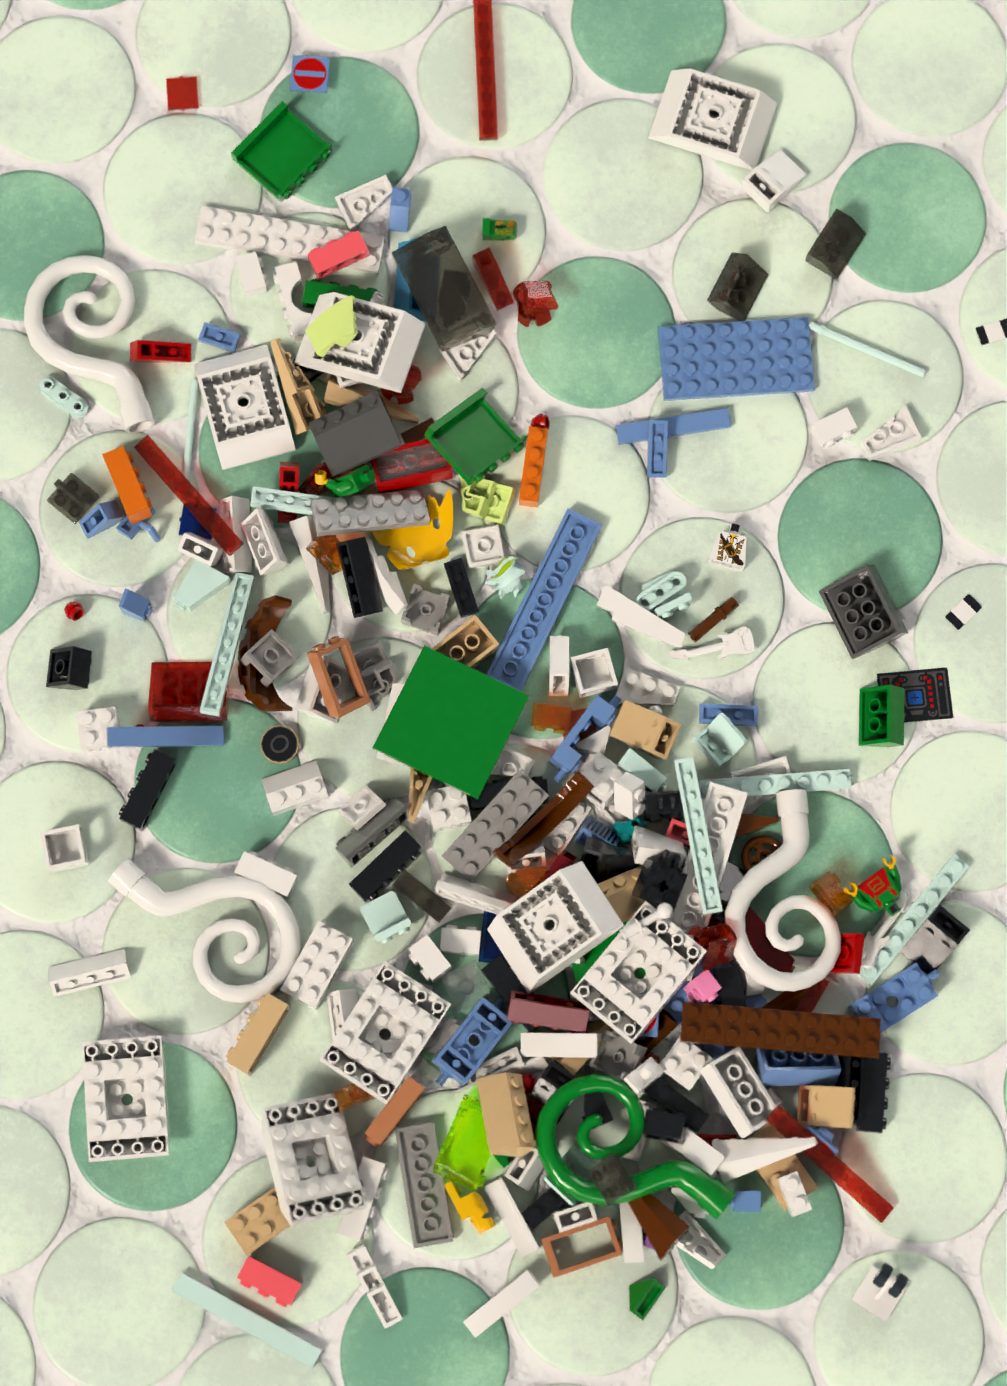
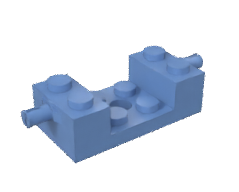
[548,695,621,783]
[848,963,940,1033]
[431,997,512,1087]

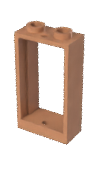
[307,636,371,718]
[364,1076,425,1147]
[541,1216,623,1278]

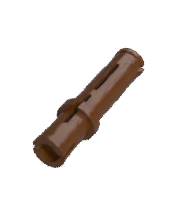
[688,596,739,643]

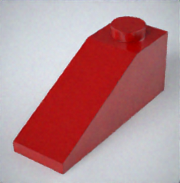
[130,340,191,363]
[278,462,299,523]

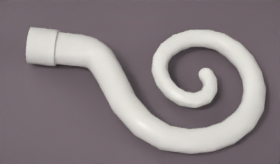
[24,255,155,433]
[725,789,841,991]
[108,858,301,1003]

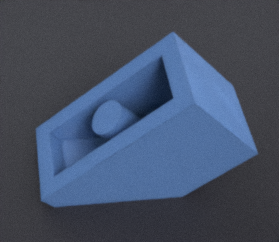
[389,187,412,233]
[79,500,124,539]
[119,588,153,622]
[730,1191,761,1212]

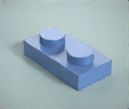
[198,322,240,353]

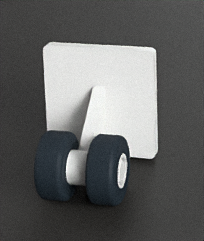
[852,1263,908,1321]

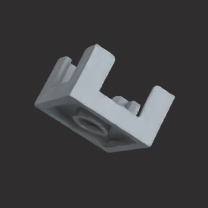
[401,584,450,636]
[240,629,298,688]
[589,1029,647,1082]

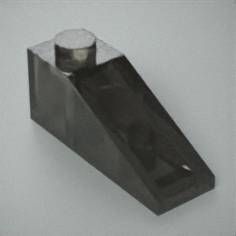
[392,869,451,923]

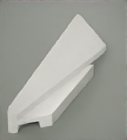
[597,585,685,648]
[454,1046,549,1101]

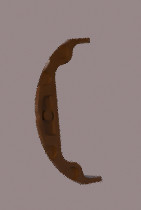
[238,595,292,711]
[492,770,594,867]

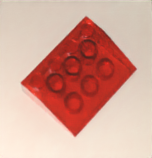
[148,662,229,722]

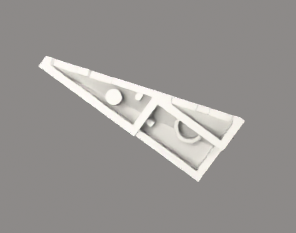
[289,515,330,614]
[712,1137,818,1183]

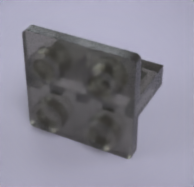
[47,473,100,524]
[588,1154,637,1206]

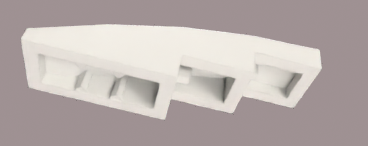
[366,540,408,615]
[619,1202,644,1263]
[346,1244,402,1329]
[463,1269,540,1338]

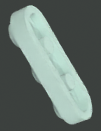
[39,376,89,418]
[635,572,686,611]

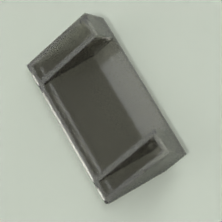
[391,226,497,352]

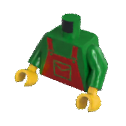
[315,463,375,498]
[843,854,902,917]

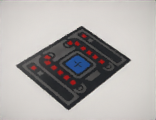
[877,668,953,723]

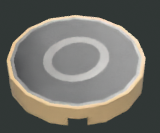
[260,725,299,764]

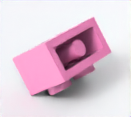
[683,969,722,1004]

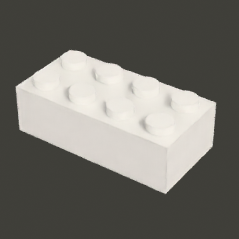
[281,920,354,1010]
[700,1047,781,1139]

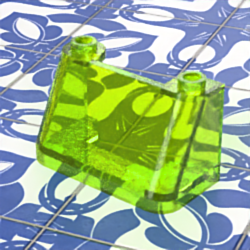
[432,1094,492,1191]

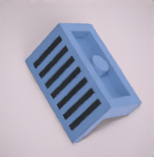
[574,816,620,846]

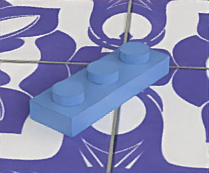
[647,420,668,478]
[699,703,758,726]

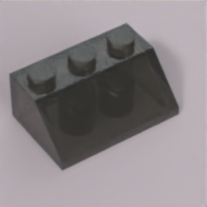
[805,208,866,280]
[707,252,769,321]

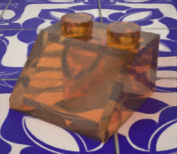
[505,866,549,900]
[809,871,853,917]

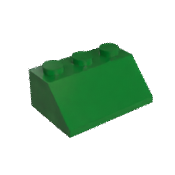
[859,685,905,747]

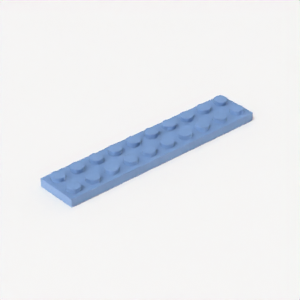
[486,509,602,691]

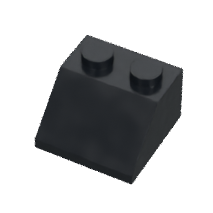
[46,646,92,690]

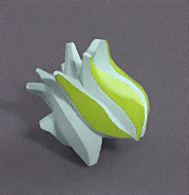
[485,556,525,599]

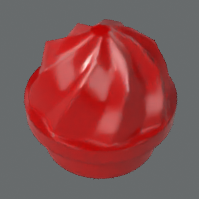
[531,414,550,430]
[64,601,84,621]
[522,1073,535,1093]

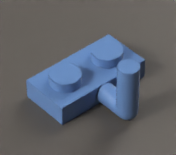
[116,508,161,542]

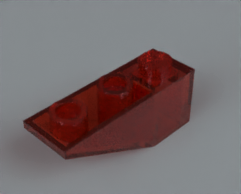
[472,248,514,311]

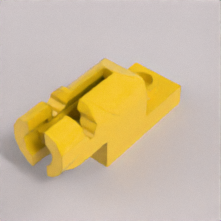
[444,1181,496,1234]

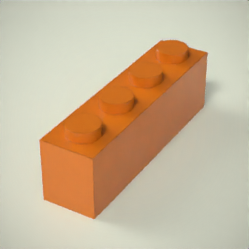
[519,426,548,508]
[102,446,153,525]

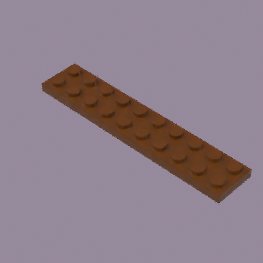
[680,1002,881,1059]

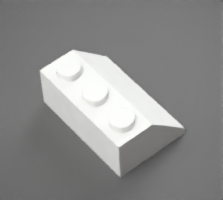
[241,508,288,575]
[295,656,351,724]
[261,761,329,816]

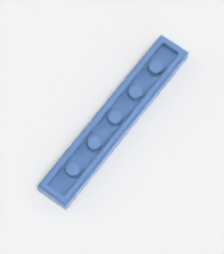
[616,408,731,445]
[106,726,224,748]

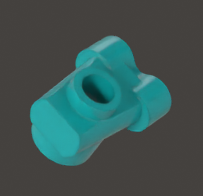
[612,815,647,844]

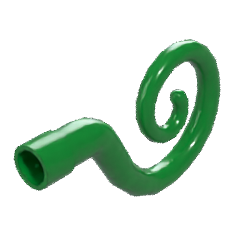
[535,1074,736,1219]

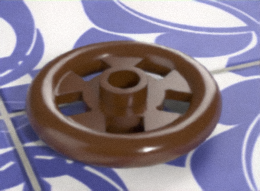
[741,836,782,872]

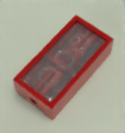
[371,439,453,493]

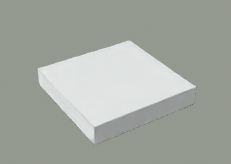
[461,524,505,569]
[337,785,386,830]

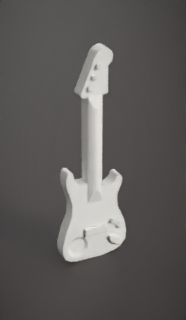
[669,626,755,660]
[861,892,908,969]

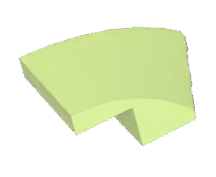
[305,295,357,357]
[459,475,516,525]

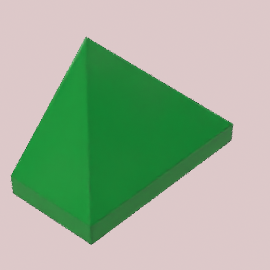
[629,1277,666,1320]

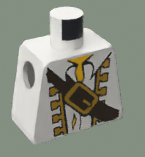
[708,523,747,571]

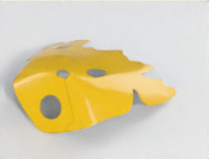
[371,489,453,570]

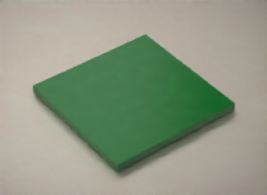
[372,646,529,799]

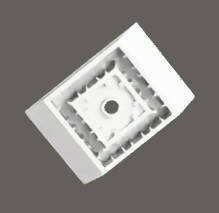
[649,69,777,171]
[294,292,426,393]
[194,345,296,470]
[487,861,625,993]
[570,901,707,1044]
[319,961,451,1104]
[82,1035,170,1162]
[262,1092,367,1226]

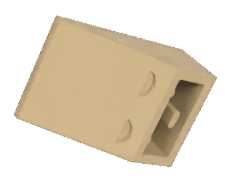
[609,700,681,760]
[797,1086,855,1128]

